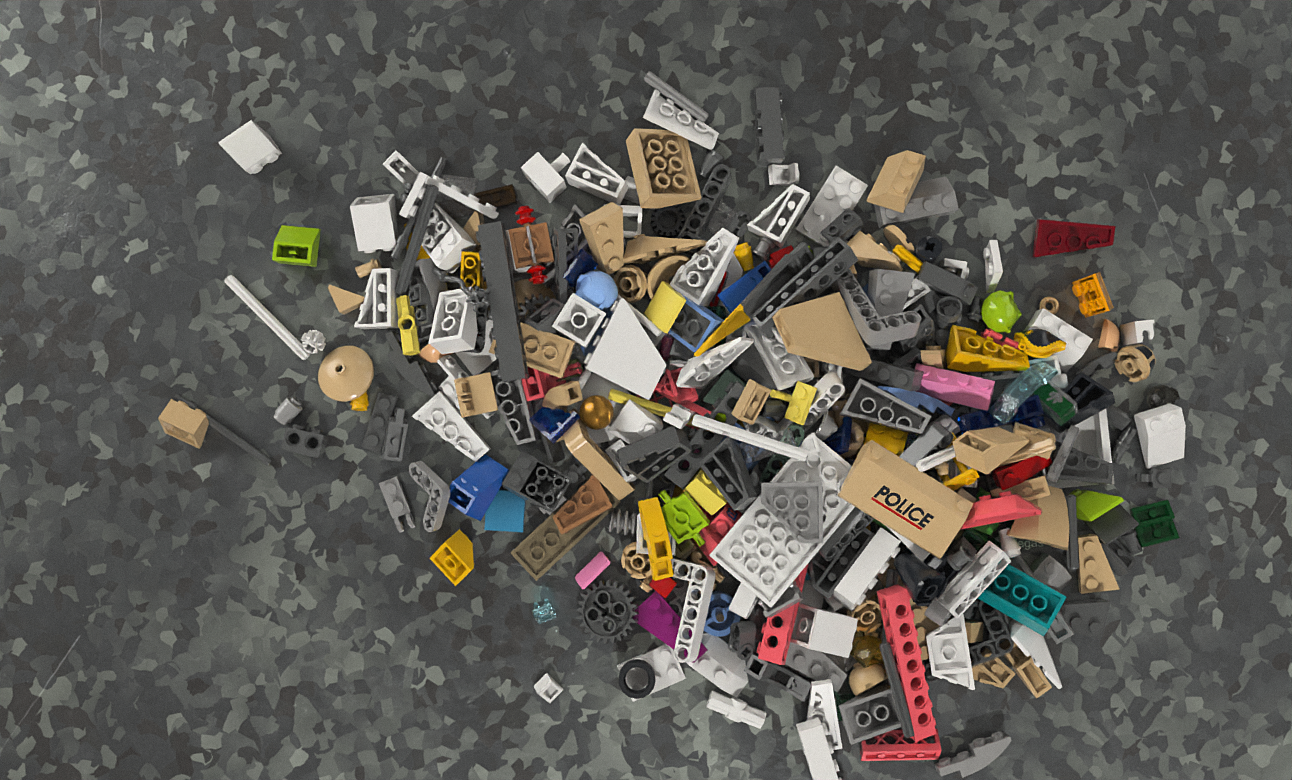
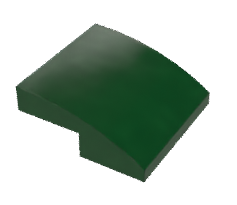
[1130,500,1180,548]

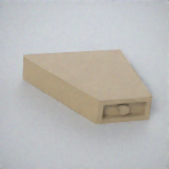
[772,292,872,371]

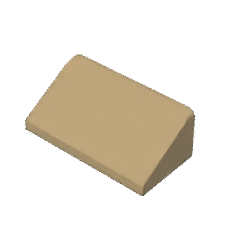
[732,379,771,425]

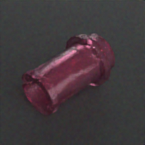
[659,336,674,362]

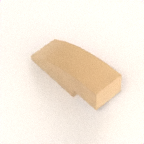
[999,640,1052,699]

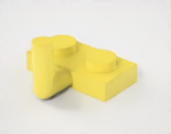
[770,381,817,425]

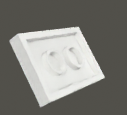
[617,644,686,702]

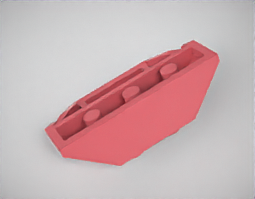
[960,491,1043,530]

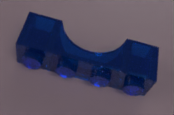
[957,395,1044,434]

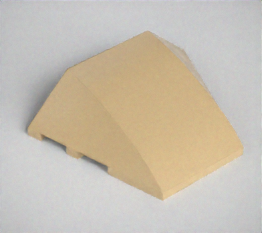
[1006,486,1069,550]

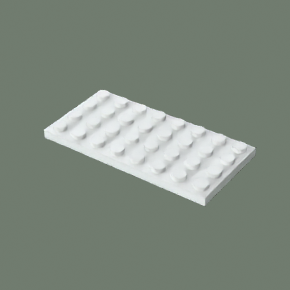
[709,433,855,607]

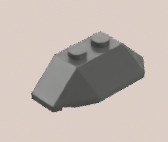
[809,528,875,599]

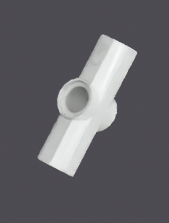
[706,691,767,729]

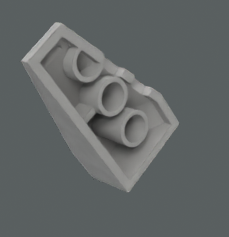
[1000,552,1072,624]

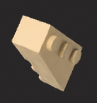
[579,202,624,275]

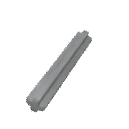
[644,71,708,122]

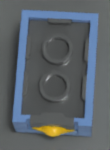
[668,291,724,353]

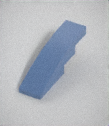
[878,386,955,416]

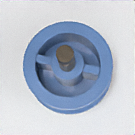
[704,591,740,637]

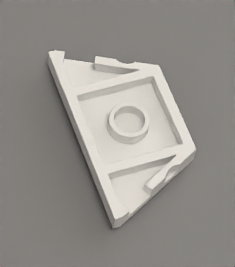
[926,614,975,690]

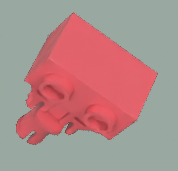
[522,362,582,402]

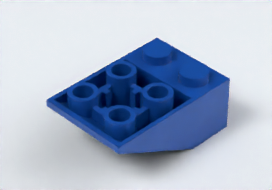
[717,261,771,313]
[448,454,510,521]

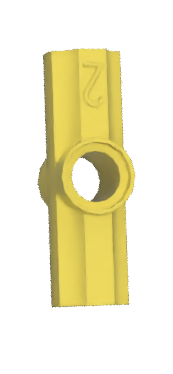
[396,295,421,356]

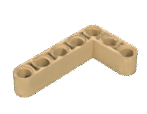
[558,408,636,500]

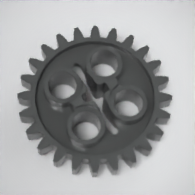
[577,580,639,644]

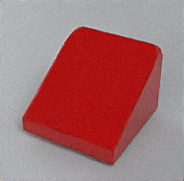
[648,577,677,598]

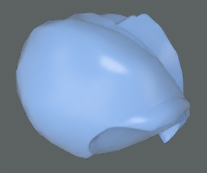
[575,271,618,311]

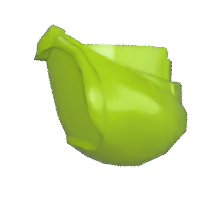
[981,290,1022,333]

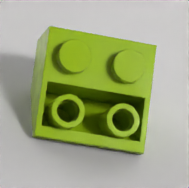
[272,225,321,267]

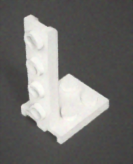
[399,172,499,219]

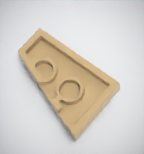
[1077,534,1119,594]

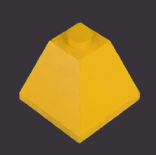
[430,529,474,586]

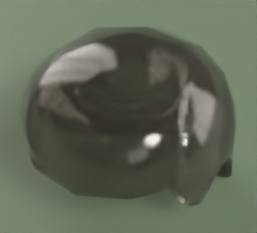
[1146,385,1180,409]

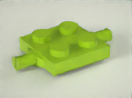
[658,489,710,547]

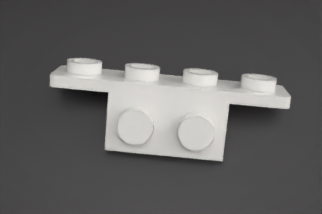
[437,355,498,419]

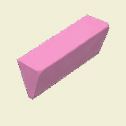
[575,551,611,589]

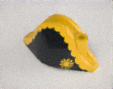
[1014,329,1066,358]

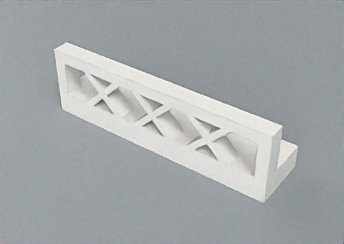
[935,540,1011,620]

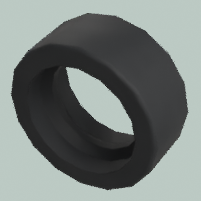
[618,659,656,699]

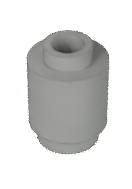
[274,397,302,425]

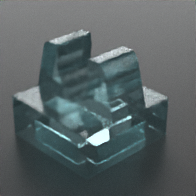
[532,599,557,624]

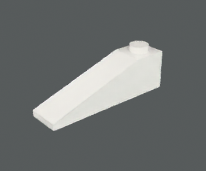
[670,228,739,306]
[676,337,754,389]
[1008,619,1062,689]

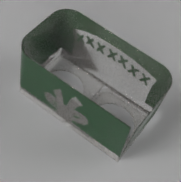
[1032,380,1078,426]

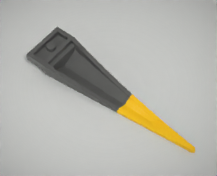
[693,242,815,357]

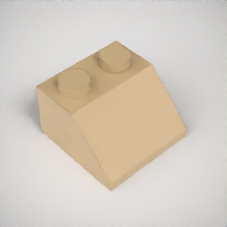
[158,399,209,449]

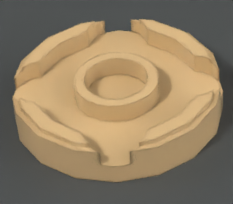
[883,224,915,254]

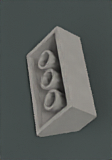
[874,177,959,229]
[399,258,448,343]

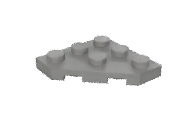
[761,482,823,543]

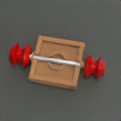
[508,206,554,284]

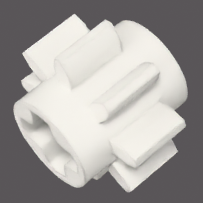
[301,330,326,354]

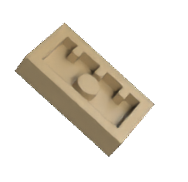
[1013,422,1056,459]

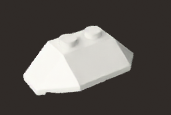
[686,633,748,698]

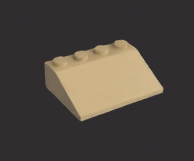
[626,128,702,208]

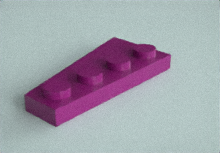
[634,591,708,663]

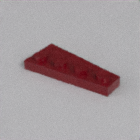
[1032,219,1116,257]

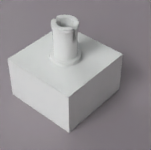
[521,152,571,203]

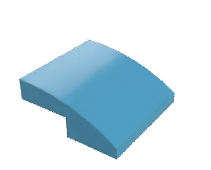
[484,490,526,532]

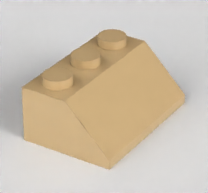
[867,150,926,213]

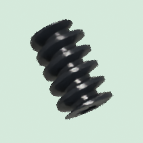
[913,236,942,264]

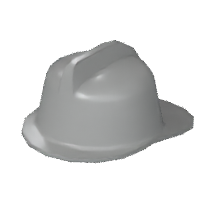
[802,410,838,441]

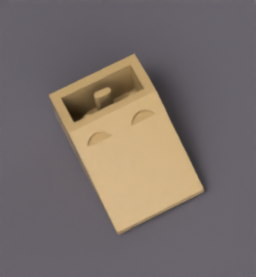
[953,427,1029,475]

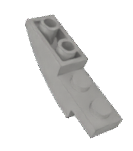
[934,731,1012,778]

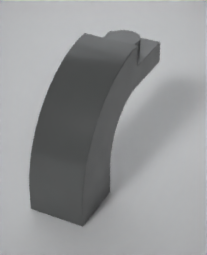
[744,653,811,702]

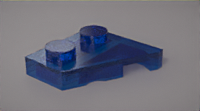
[529,406,580,444]
[822,416,852,455]

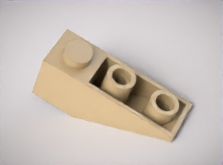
[847,231,903,271]

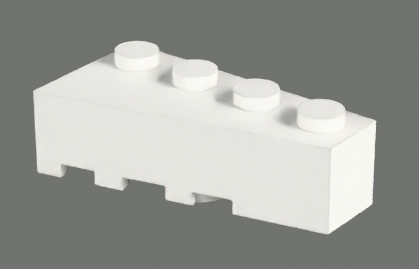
[833,528,901,612]

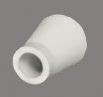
[998,528,1021,558]

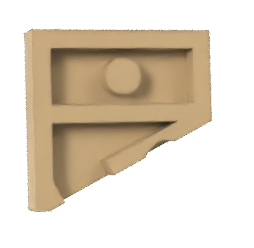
[971,647,1016,688]

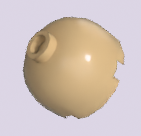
[849,660,888,696]

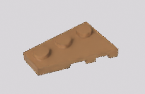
[552,475,613,535]

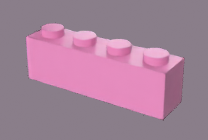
[915,363,995,411]

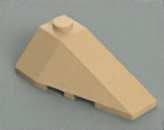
[623,234,708,264]

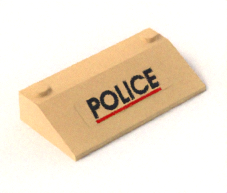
[837,440,973,559]

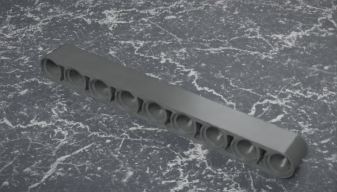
[818,422,954,561]

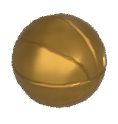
[579,395,614,430]

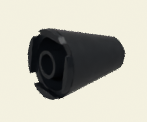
[894,552,947,607]

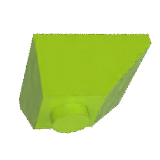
[1069,489,1124,521]

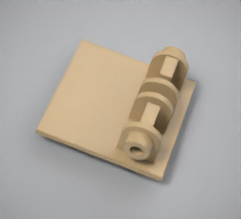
[454,372,498,418]

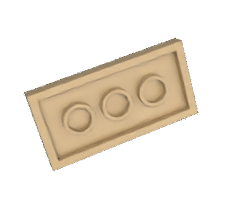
[489,322,576,379]

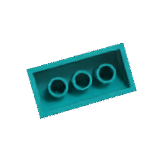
[973,560,1066,636]

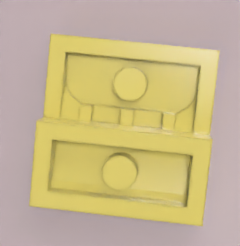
[644,281,686,333]

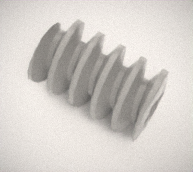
[609,509,637,537]

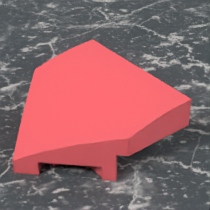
[655,367,699,404]

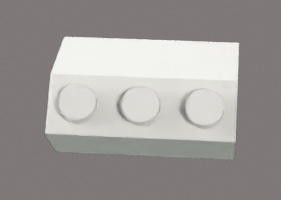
[1024,308,1093,373]

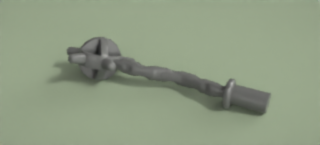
[432,267,492,312]

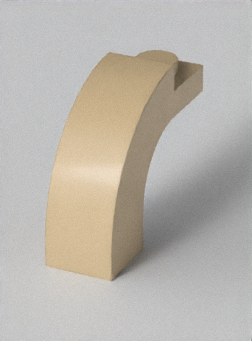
[542,381,583,442]

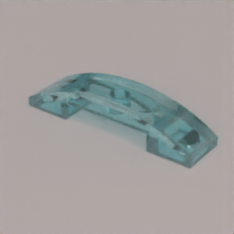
[989,360,1058,424]

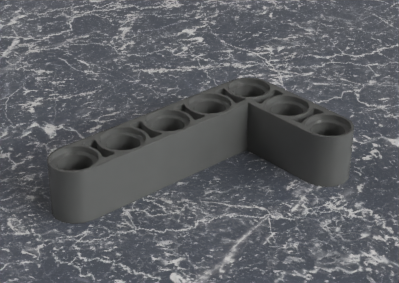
[678,164,732,267]
[924,600,1014,683]

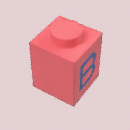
[709,502,742,537]

